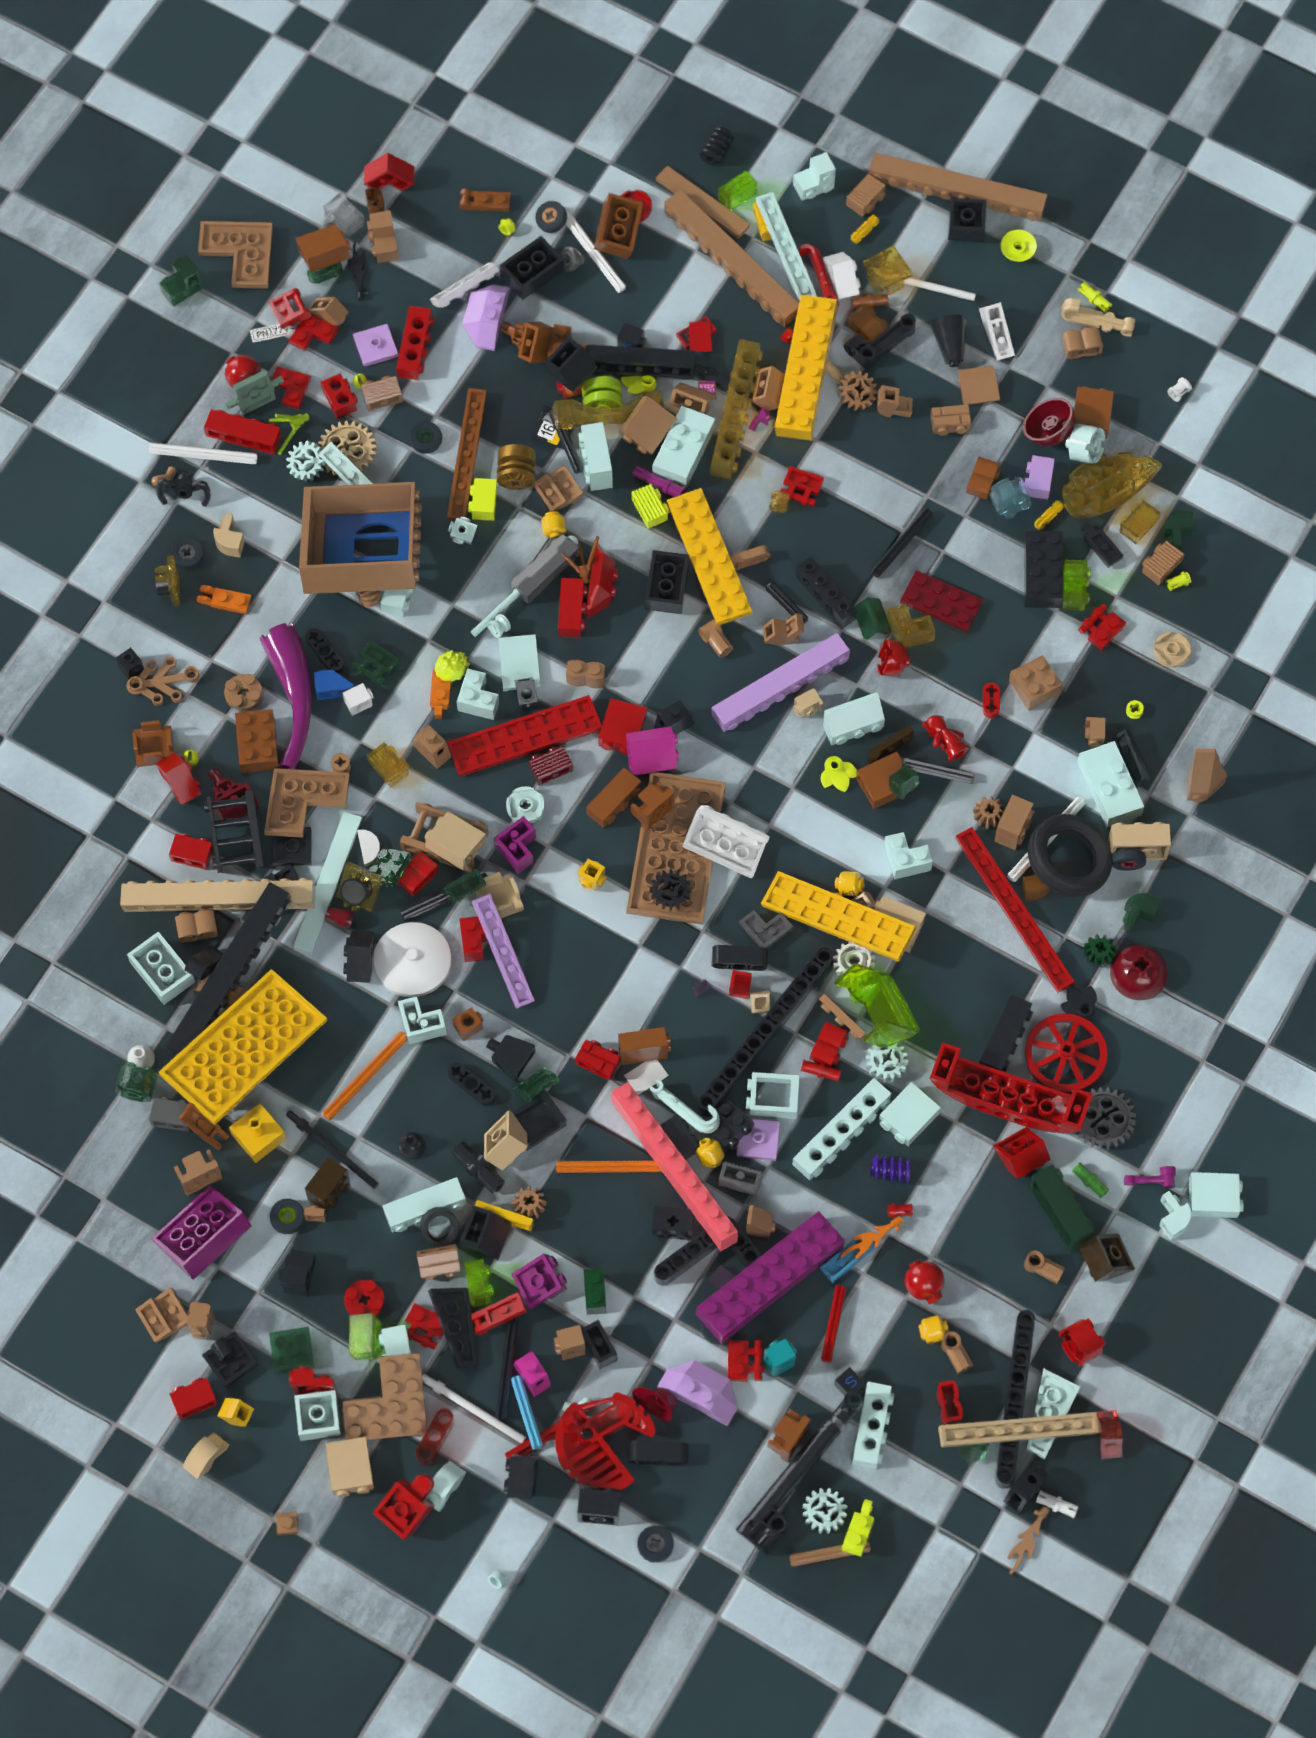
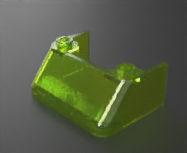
[834,963,920,1048]

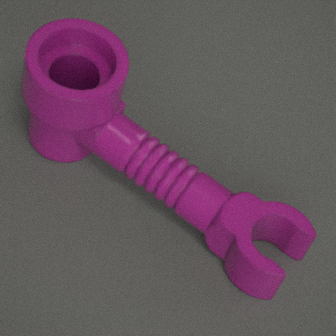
[1124,1166,1176,1188]

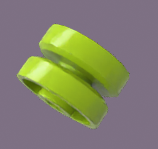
[582,376,623,418]

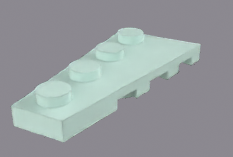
[1026,1369,1080,1459]

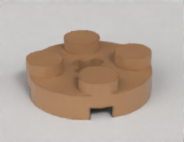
[224,674,263,712]

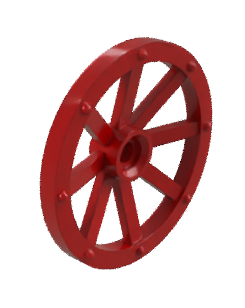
[1025,1014,1107,1093]

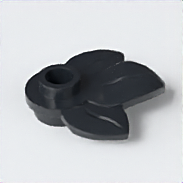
[1060,986,1097,1020]

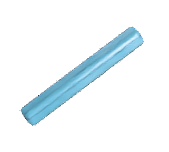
[511,1375,543,1450]

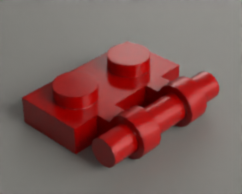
[779,466,824,506]
[1078,604,1127,650]
[405,1303,444,1350]
[728,1340,764,1382]

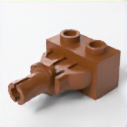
[500,321,553,363]

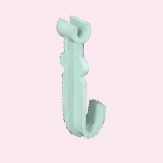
[649,1080,720,1133]

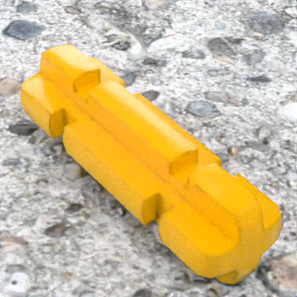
[851,215,879,244]
[1034,500,1064,531]

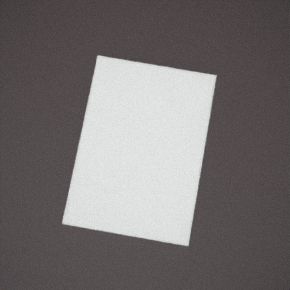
[624,1060,669,1095]

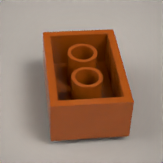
[594,193,643,259]
[235,709,279,774]

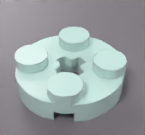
[506,786,545,824]

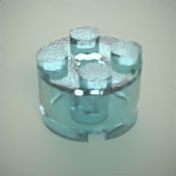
[988,477,1032,519]

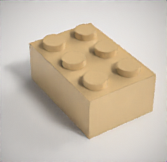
[1108,822,1171,860]

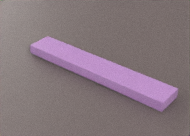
[472,894,535,1009]

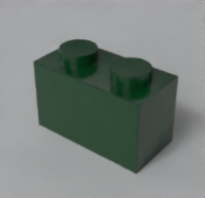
[583,1268,607,1315]

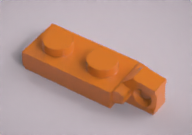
[430,669,451,719]

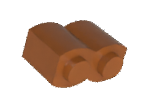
[966,457,1002,500]

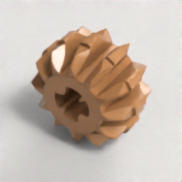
[355,591,381,608]
[973,796,1005,829]
[512,1186,546,1219]

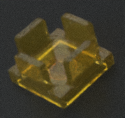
[863,246,913,295]

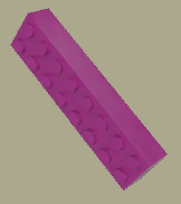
[696,1211,845,1344]

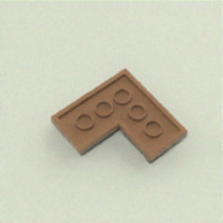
[198,221,273,289]
[265,768,350,837]
[342,1352,427,1440]

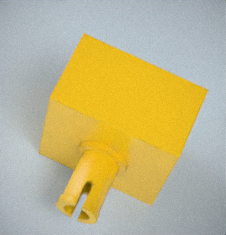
[229,1103,286,1163]

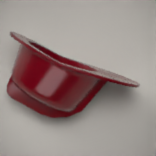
[632,1387,678,1422]

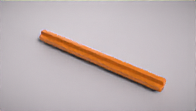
[323,1031,408,1121]
[556,1161,662,1173]

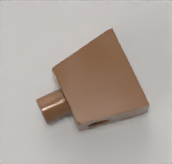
[413,725,451,769]

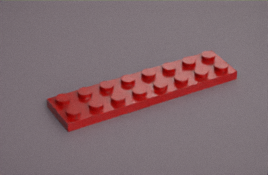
[447,695,602,777]

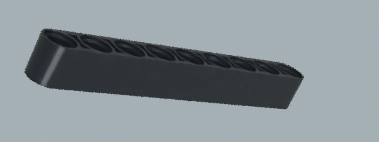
[995,1310,1035,1489]

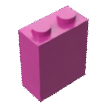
[626,726,679,775]

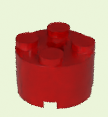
[1059,1318,1105,1366]

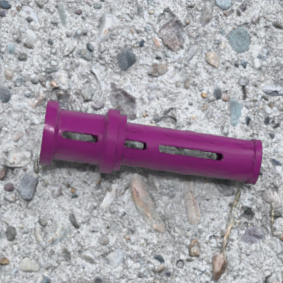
[633,466,687,497]

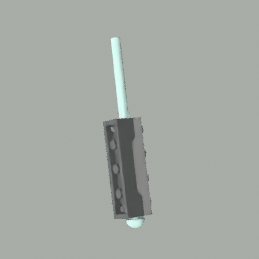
[471,534,579,637]

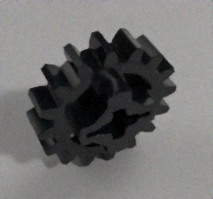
[650,869,692,911]

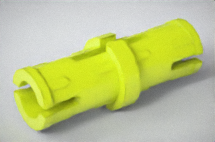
[1078,282,1112,313]

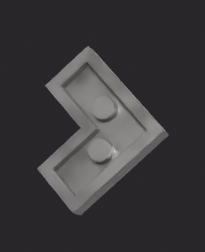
[739,910,793,949]

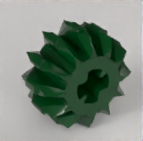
[1083,934,1116,967]

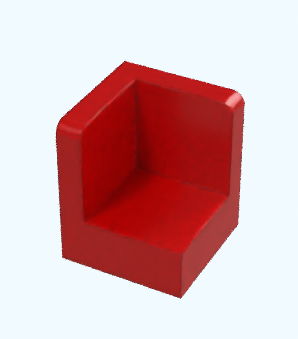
[729,970,752,999]

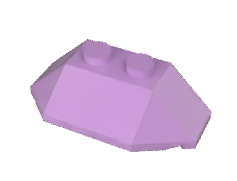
[463,284,511,351]
[657,1360,737,1427]

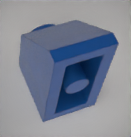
[313,669,354,700]

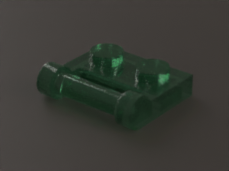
[513,1067,560,1104]

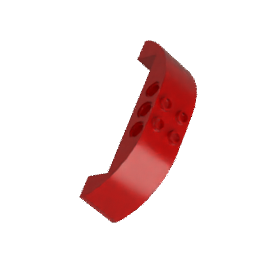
[929,1042,1093,1134]

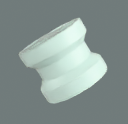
[487,614,511,638]

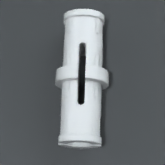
[1036,1490,1079,1518]

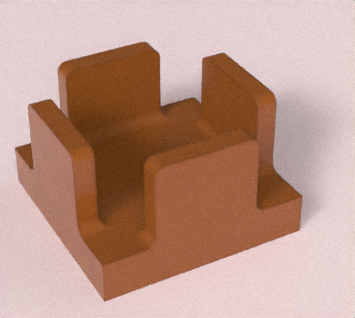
[132,720,174,767]
[631,782,674,832]
[767,1409,811,1463]

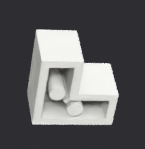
[823,252,860,300]

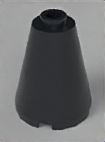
[930,314,967,367]

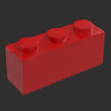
[558,578,588,638]

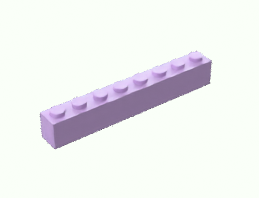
[711,633,850,732]

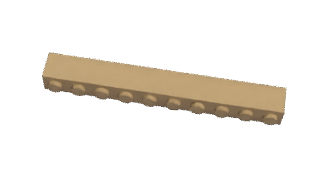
[120,878,316,912]

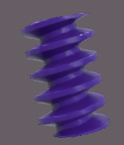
[869,1154,911,1185]

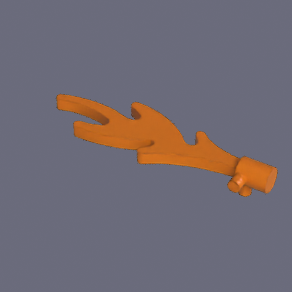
[840,1216,903,1259]

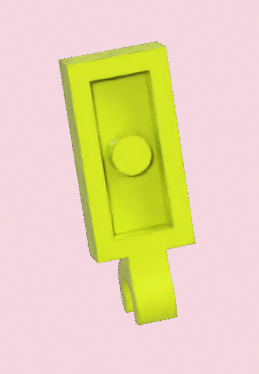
[842,1499,874,1557]

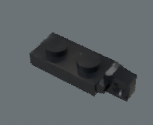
[1081,521,1123,568]

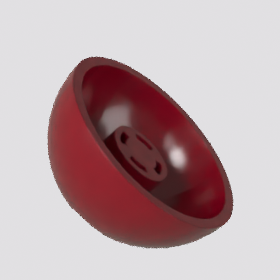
[1023,398,1075,447]
[1110,945,1168,1001]

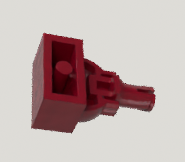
[208,768,259,820]

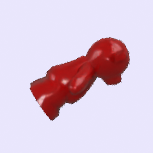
[922,715,969,762]

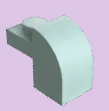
[1159,1191,1191,1241]
[427,1461,466,1512]

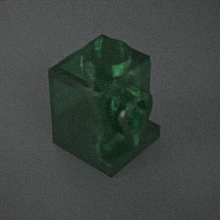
[889,765,919,800]

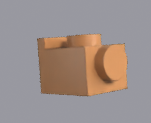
[1085,717,1105,748]

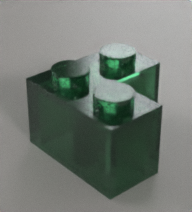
[159,255,203,307]

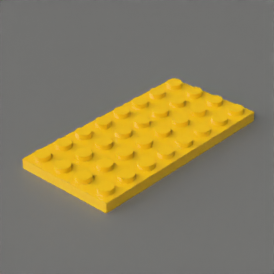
[159,969,327,1125]

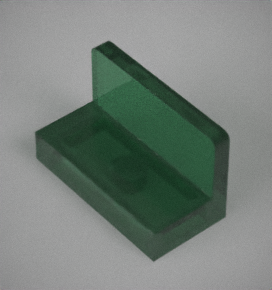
[854,597,892,640]

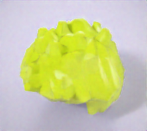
[434,650,470,681]

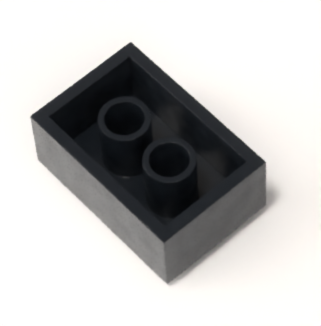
[499,236,564,300]
[645,550,690,614]
[503,1453,538,1499]

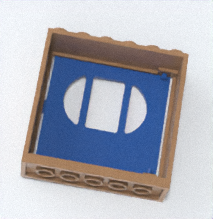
[299,482,422,594]

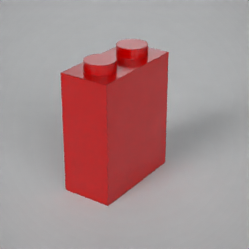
[598,699,647,755]

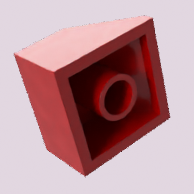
[993,1127,1051,1179]

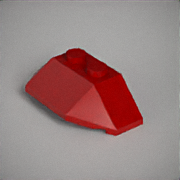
[586,543,618,618]

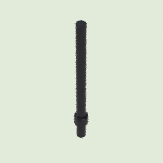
[286,1110,379,1189]

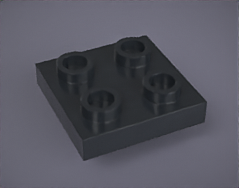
[202,1331,258,1388]

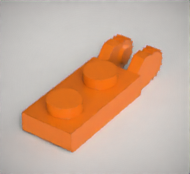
[196,585,252,614]

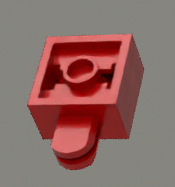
[373,1474,435,1540]

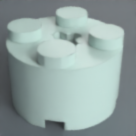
[1066,423,1105,464]

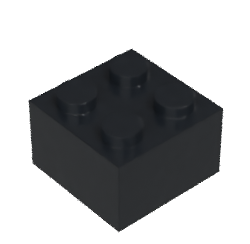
[948,198,987,242]
[577,1486,621,1526]

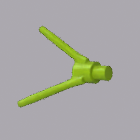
[269,413,310,455]

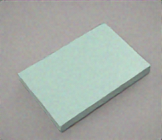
[498,634,541,691]

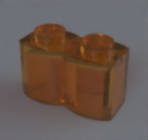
[847,304,888,344]

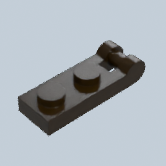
[868,725,914,765]

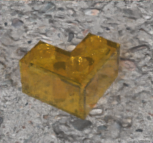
[887,604,936,648]

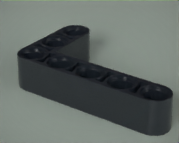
[654,1216,760,1286]

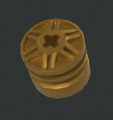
[497,444,536,490]

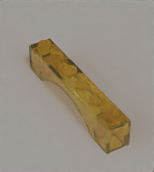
[552,390,665,430]

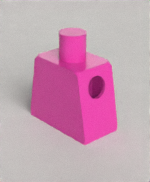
[513,1351,551,1397]

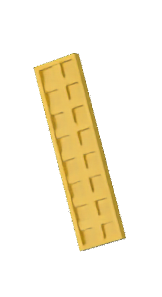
[667,488,752,626]
[761,871,916,962]

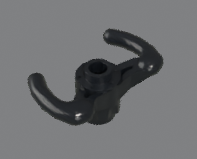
[156,473,211,507]

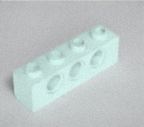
[852,1382,894,1469]

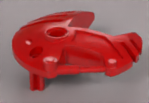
[555,1392,656,1491]

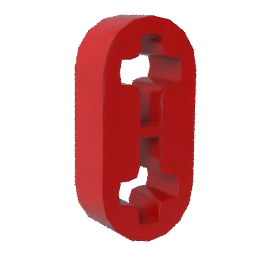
[982,682,1000,719]

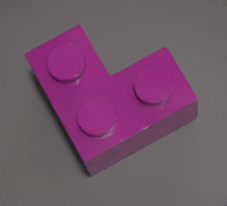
[493,816,536,874]

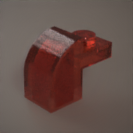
[1096,1410,1123,1459]

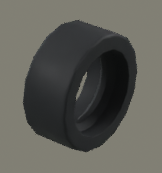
[420,1207,459,1247]

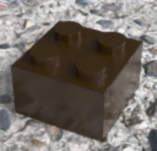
[304,1157,351,1213]

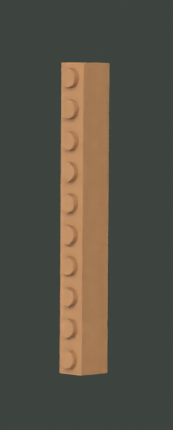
[869,152,1047,222]
[664,189,799,327]

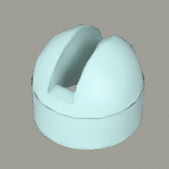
[488,1570,506,1589]

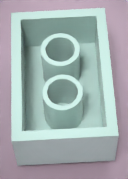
[578,422,613,491]
[127,932,195,1005]

